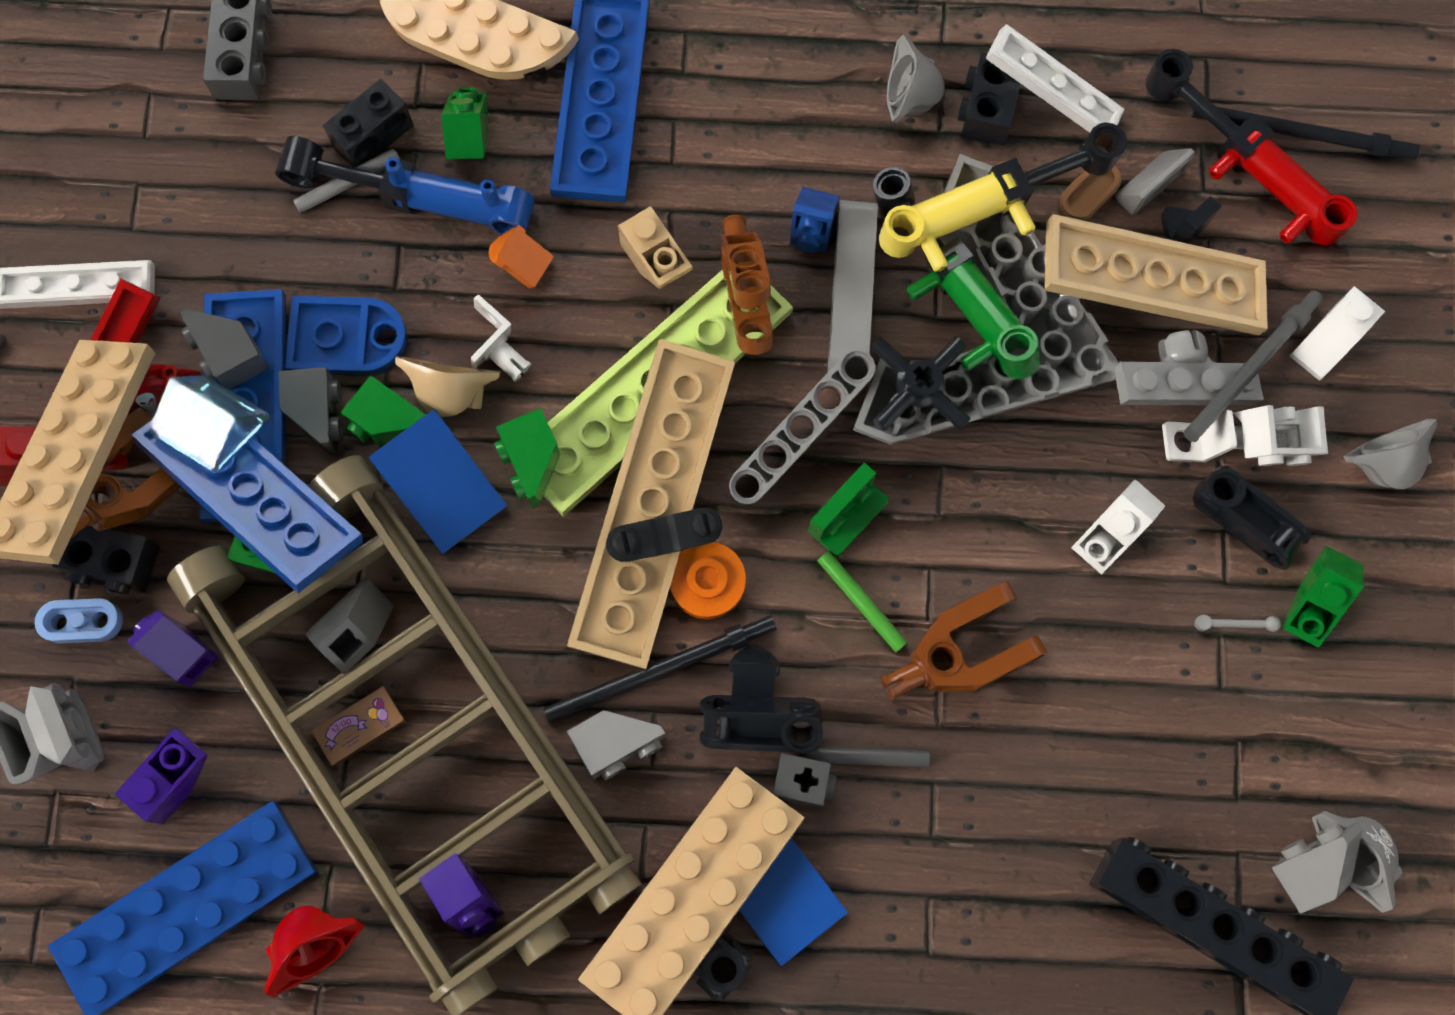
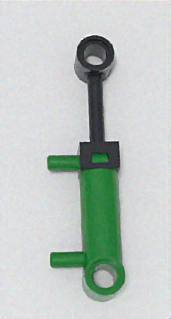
[873,167,1040,379]

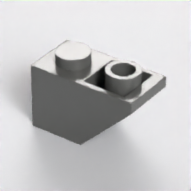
[180,309,270,391]
[278,367,343,455]
[305,576,394,675]

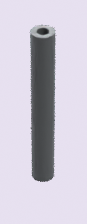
[805,747,930,767]

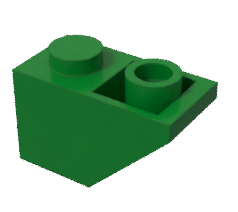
[441,87,488,159]
[494,408,561,509]
[1282,546,1364,648]

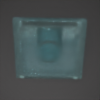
[149,375,269,473]

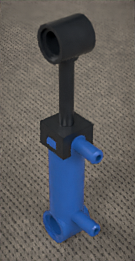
[275,136,535,235]

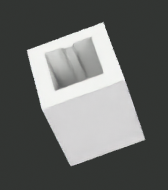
[1071,480,1165,575]

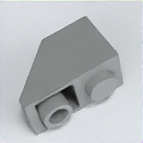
[567,710,666,781]
[1272,822,1363,914]

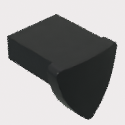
[1161,196,1222,244]
[729,644,780,697]

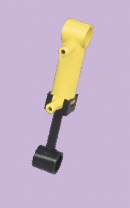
[879,122,1127,272]

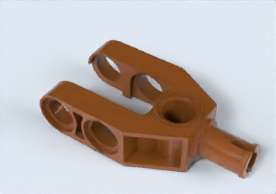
[720,214,773,355]
[70,408,181,539]
[880,581,1048,701]

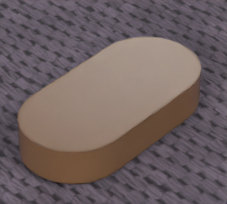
[1057,165,1122,222]

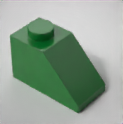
[341,375,426,446]

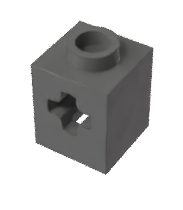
[773,753,836,808]

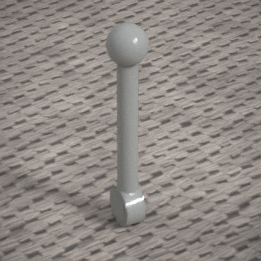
[1194,614,1281,632]

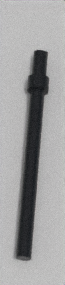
[1191,106,1420,159]
[543,615,777,723]

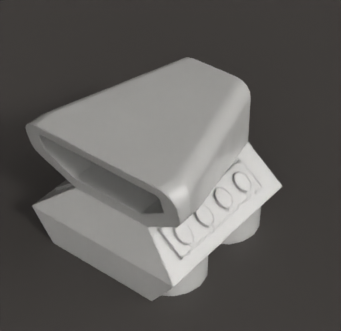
[0,683,105,785]

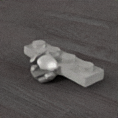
[1114,330,1264,405]

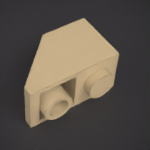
[618,206,693,289]

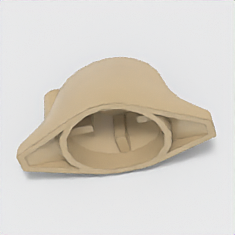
[395,356,501,417]

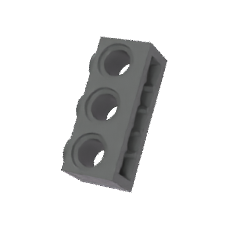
[203,0,272,100]

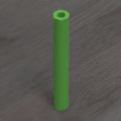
[817,551,908,653]

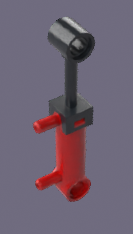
[1145,49,1358,246]

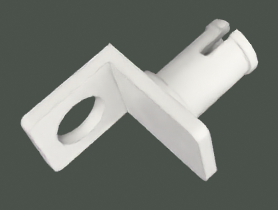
[471,295,531,382]
[1162,410,1244,463]

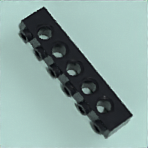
[1089,837,1354,1015]

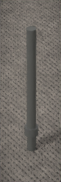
[1184,290,1323,442]

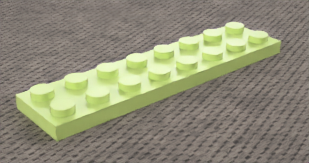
[544,270,793,517]

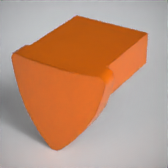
[489,225,554,288]

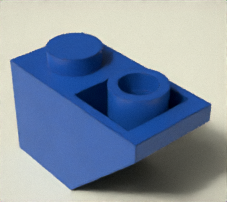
[789,187,840,252]

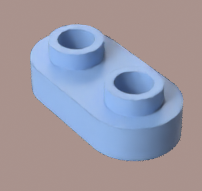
[35,598,123,643]

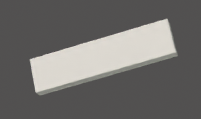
[985,24,1125,133]
[0,260,155,309]

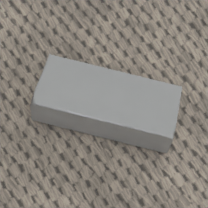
[1114,148,1195,215]

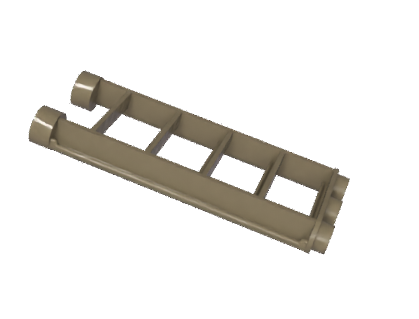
[167,455,642,1015]

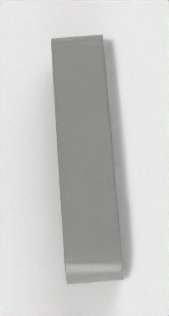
[827,200,878,380]
[729,349,875,505]

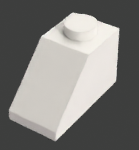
[1289,286,1385,381]

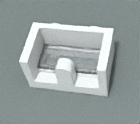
[1233,405,1328,466]

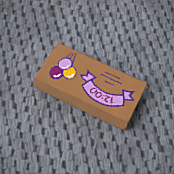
[311,686,406,767]

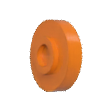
[670,542,746,620]

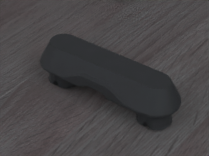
[606,508,723,562]

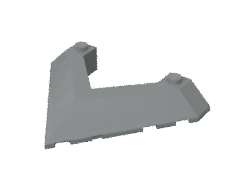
[853,154,1122,445]

